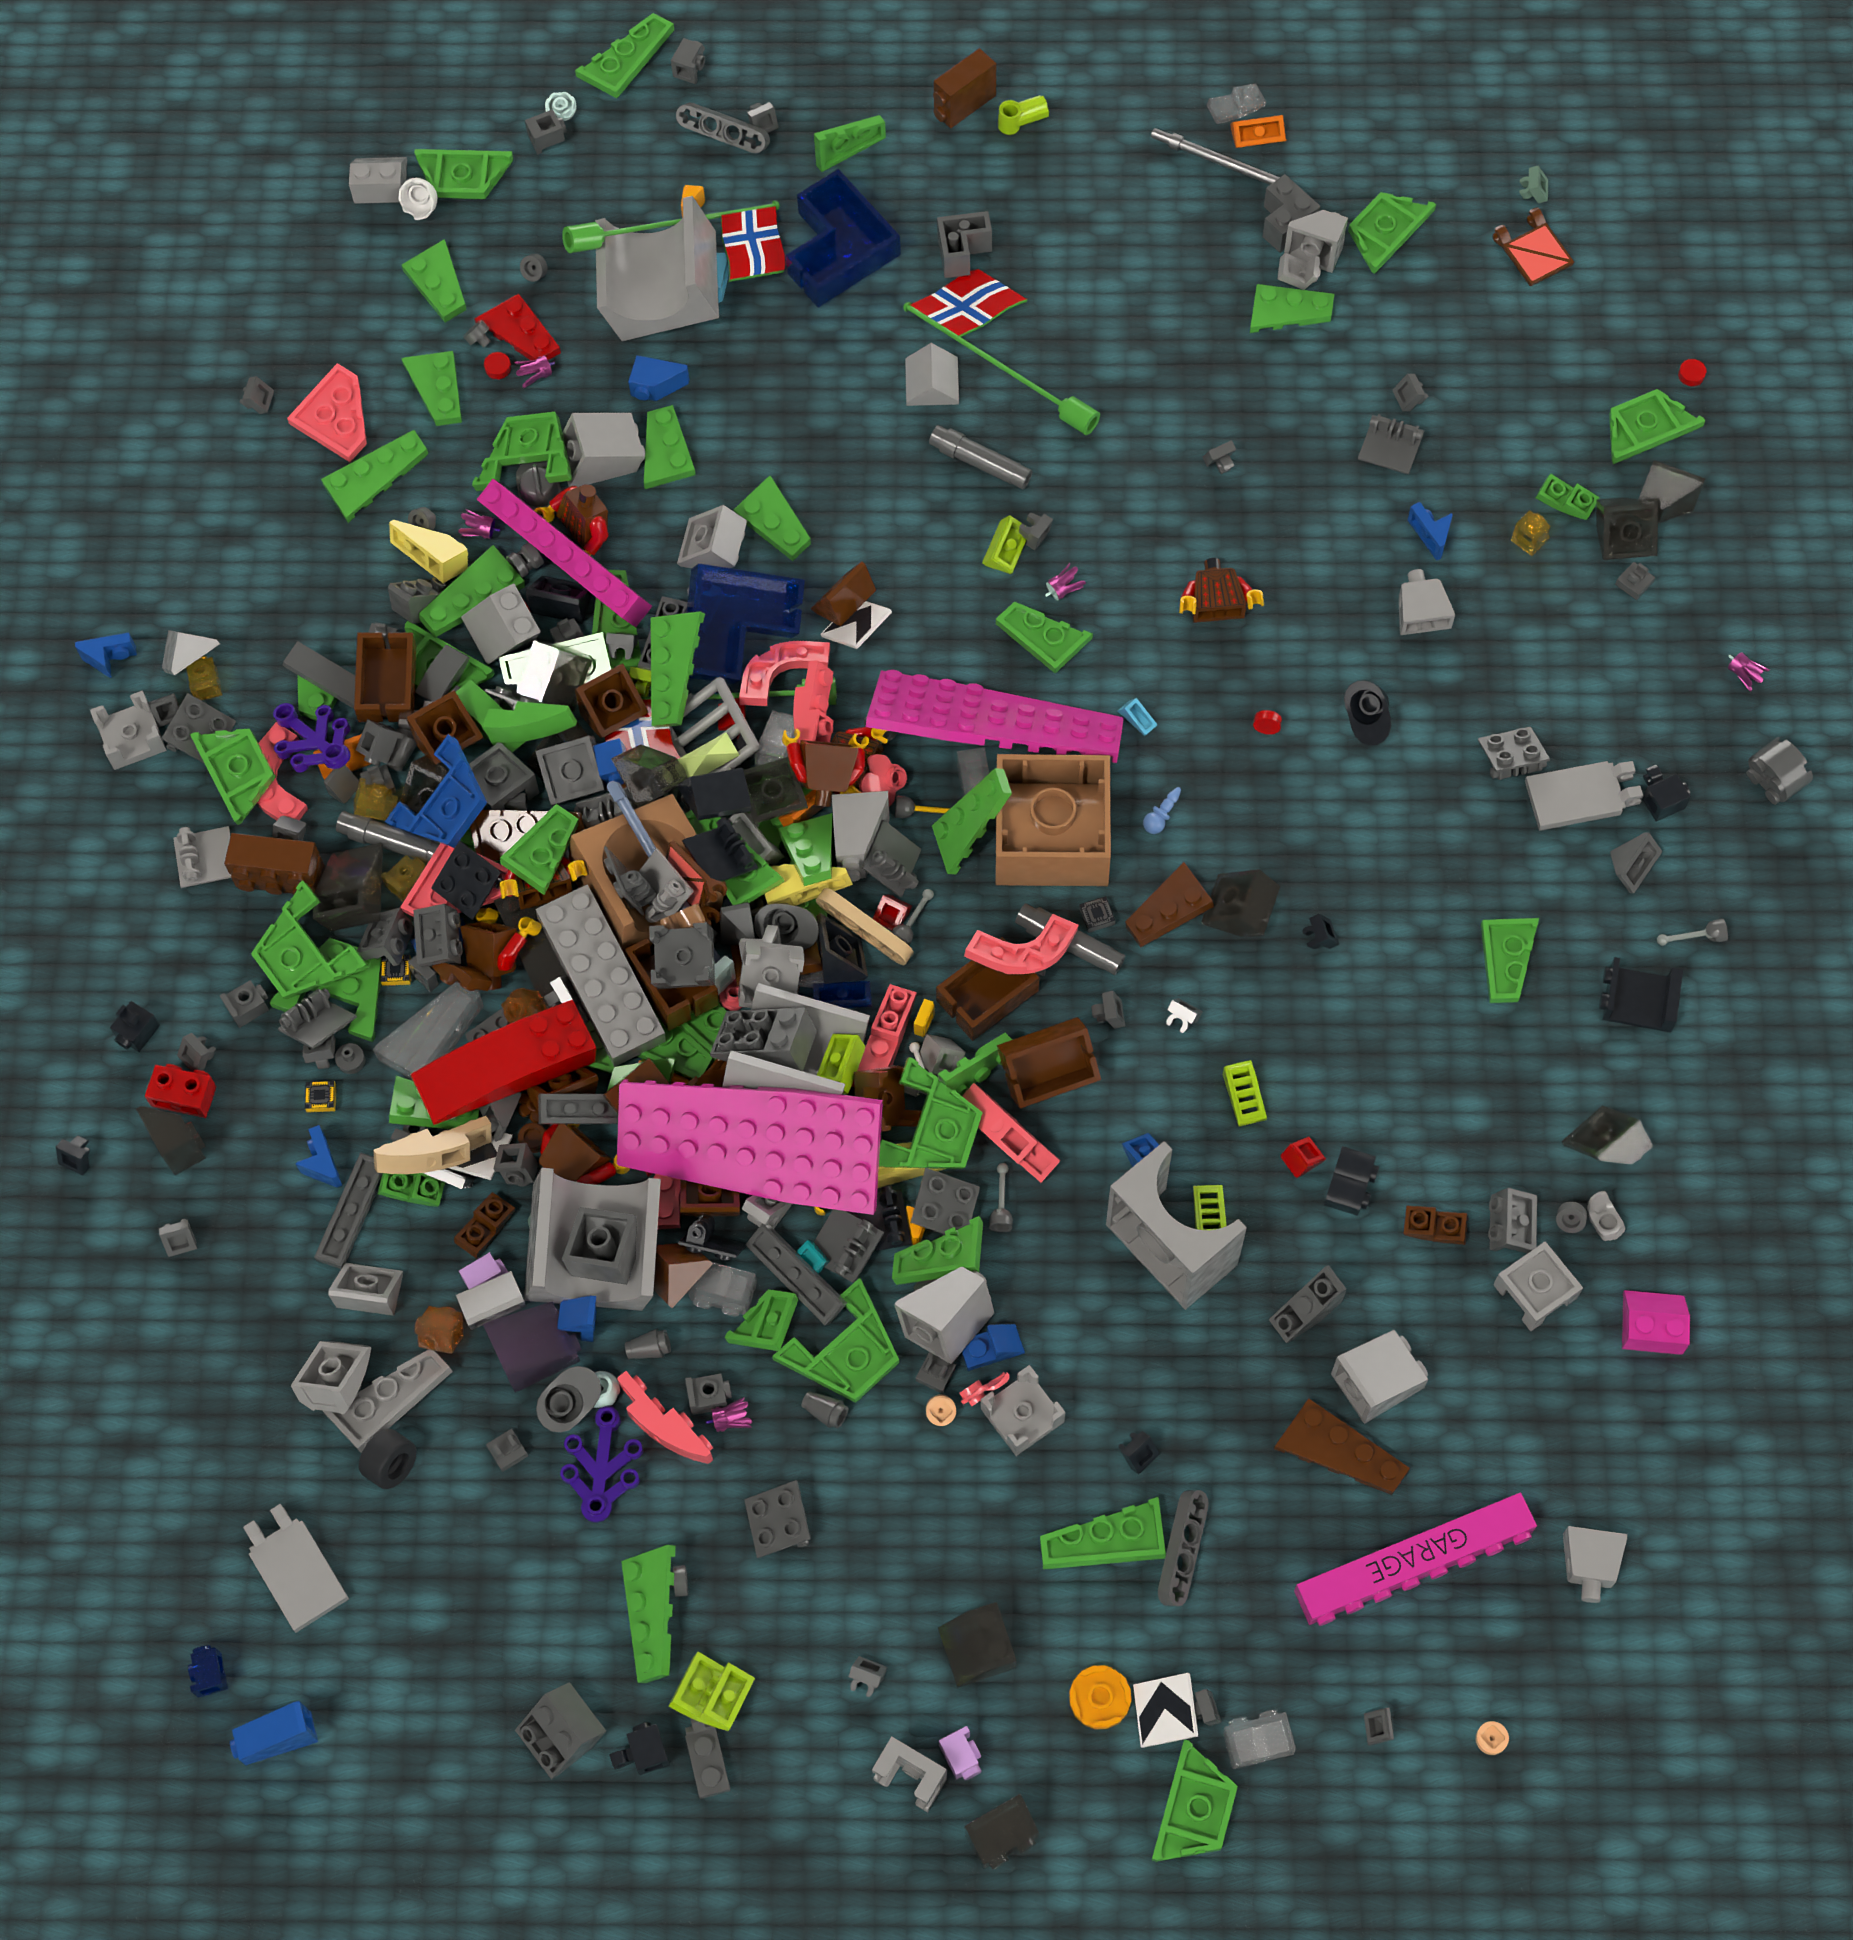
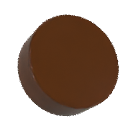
[518,1123,546,1153]

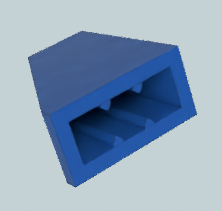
[230,1701,318,1765]

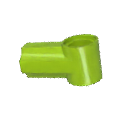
[998,95,1049,135]

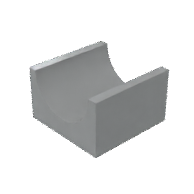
[595,196,719,341]
[722,983,870,1095]
[1106,1141,1247,1310]
[524,1168,661,1311]

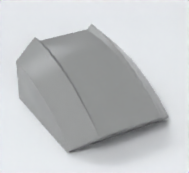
[291,1341,371,1415]

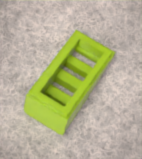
[1222,1060,1267,1127]
[1193,1185,1226,1230]

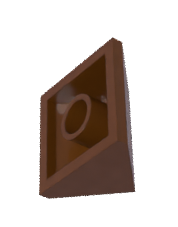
[810,561,876,626]
[575,663,648,738]
[406,690,483,766]
[525,1067,599,1112]
[680,1179,740,1217]
[654,1243,713,1308]

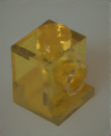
[1511,510,1551,556]
[186,655,223,700]
[353,778,398,821]
[381,855,426,902]

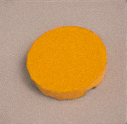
[1069,1665,1131,1729]

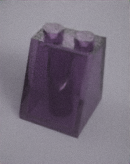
[483,1301,582,1393]

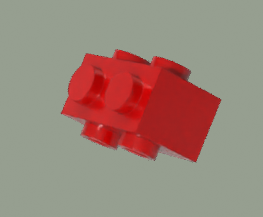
[145,1064,217,1118]

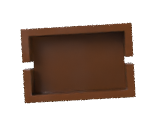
[354,632,417,722]
[224,833,325,897]
[936,937,1039,1041]
[625,938,718,1031]
[996,1017,1101,1108]

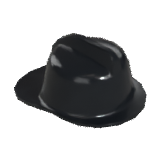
[1344,680,1392,746]

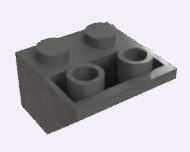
[515,1682,606,1780]

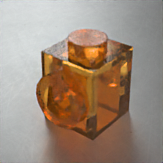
[501,988,547,1024]
[415,1306,464,1354]

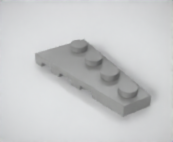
[322,1348,453,1453]

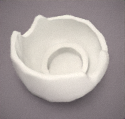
[398,177,438,220]

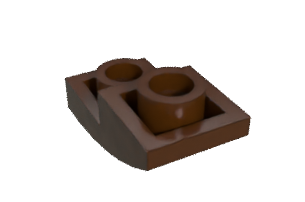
[432,963,493,991]
[454,1192,515,1259]
[1404,1206,1468,1245]

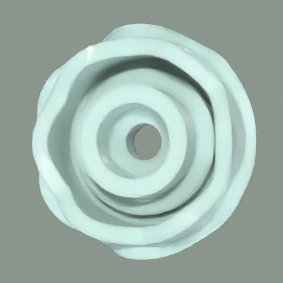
[545,92,576,121]
[594,1371,620,1408]

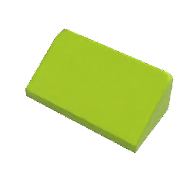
[982,515,1026,574]
[817,1034,865,1094]

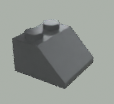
[562,1207,637,1285]

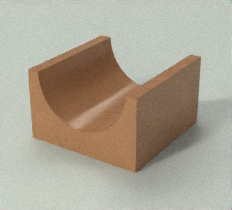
[996,754,1111,886]

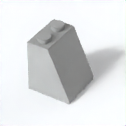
[562,413,645,487]
[461,583,541,665]
[832,791,890,882]
[894,1267,994,1364]
[1331,1330,1428,1424]

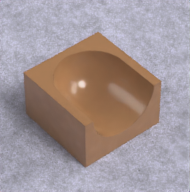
[569,794,726,955]

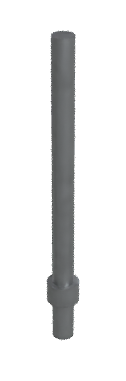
[1151,128,1280,185]

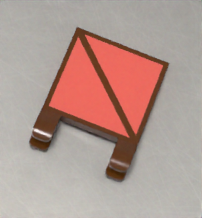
[1492,207,1574,287]
[666,840,727,926]

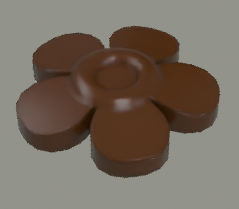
[518,1093,539,1123]

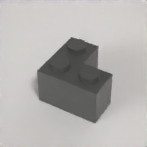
[1262,174,1321,253]
[937,211,992,278]

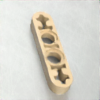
[816,888,914,965]

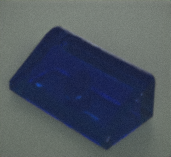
[813,981,872,1008]

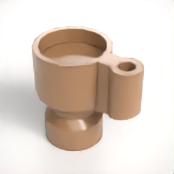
[660,903,706,929]

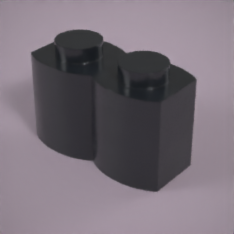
[1324,1146,1379,1216]

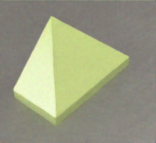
[678,732,740,778]

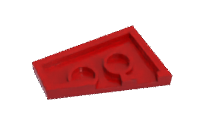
[474,293,561,360]

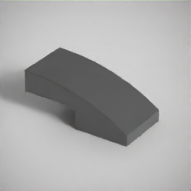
[415,645,470,702]

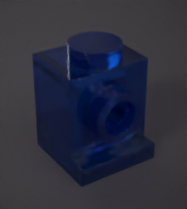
[188,1645,228,1698]

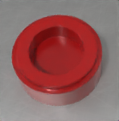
[484,352,511,379]
[1678,359,1706,386]
[1253,710,1282,734]

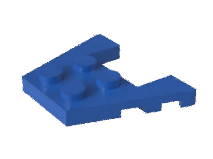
[385,734,487,848]

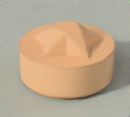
[926,1394,956,1426]
[1476,1721,1509,1755]

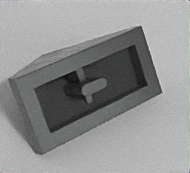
[1610,832,1663,893]
[719,903,755,945]

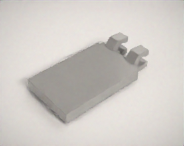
[1525,761,1643,831]
[243,1504,349,1633]

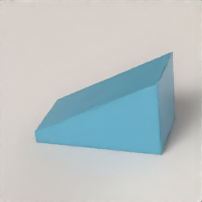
[1117,698,1157,736]

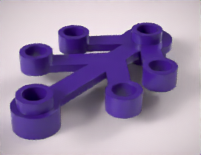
[273,703,351,772]
[560,1406,643,1523]

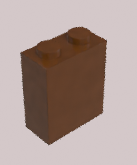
[933,48,996,129]

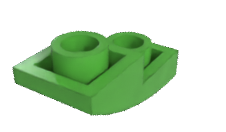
[1535,473,1600,520]
[378,1173,445,1207]

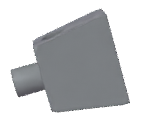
[1399,569,1455,635]
[1563,1526,1627,1603]

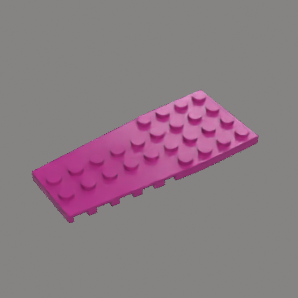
[866,670,1124,763]
[617,1079,883,1215]

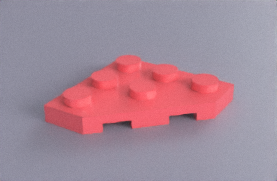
[287,363,367,462]
[400,843,508,917]

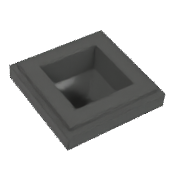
[148,693,180,728]
[1364,1708,1394,1745]

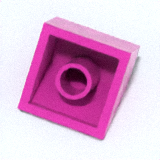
[1622,1290,1690,1355]

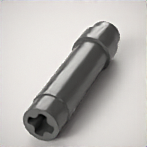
[929,425,1033,489]
[336,811,440,863]
[1015,903,1126,975]

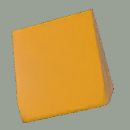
[681,185,705,218]
[906,1206,926,1245]

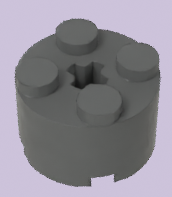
[1746,737,1813,805]

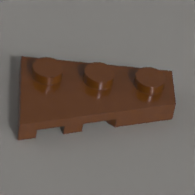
[1125,862,1214,948]

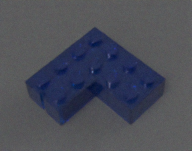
[786,169,901,308]
[687,563,805,684]

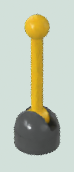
[895,796,950,818]

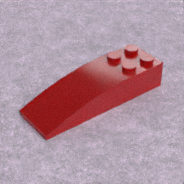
[410,999,596,1125]

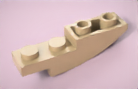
[373,1116,491,1174]

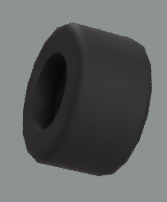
[359,1429,417,1490]

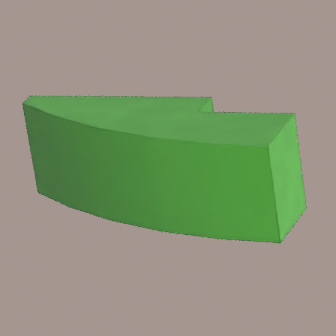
[456,680,526,753]
[482,701,577,743]

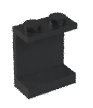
[1599,957,1683,1033]

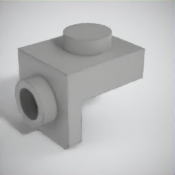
[1278,253,1321,290]

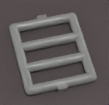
[669,677,759,778]

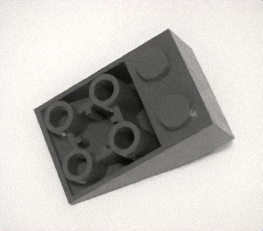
[710,1007,817,1071]

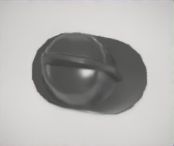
[516,461,561,510]
[754,903,819,950]
[536,1366,601,1433]

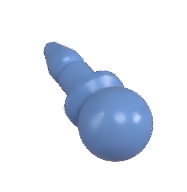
[1143,787,1181,834]

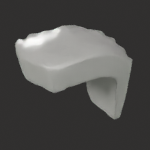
[1587,1191,1625,1241]

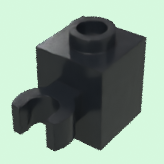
[1642,765,1691,822]
[110,1001,160,1052]
[609,1722,670,1775]

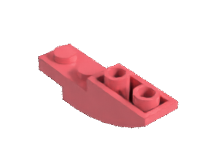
[793,660,834,744]
[851,984,917,1087]
[962,1083,1061,1183]
[617,1371,713,1464]

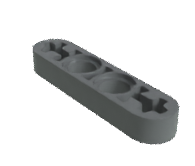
[676,102,770,153]
[1158,1490,1209,1607]

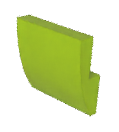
[669,1652,755,1731]

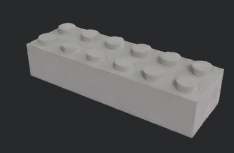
[536,884,666,1067]

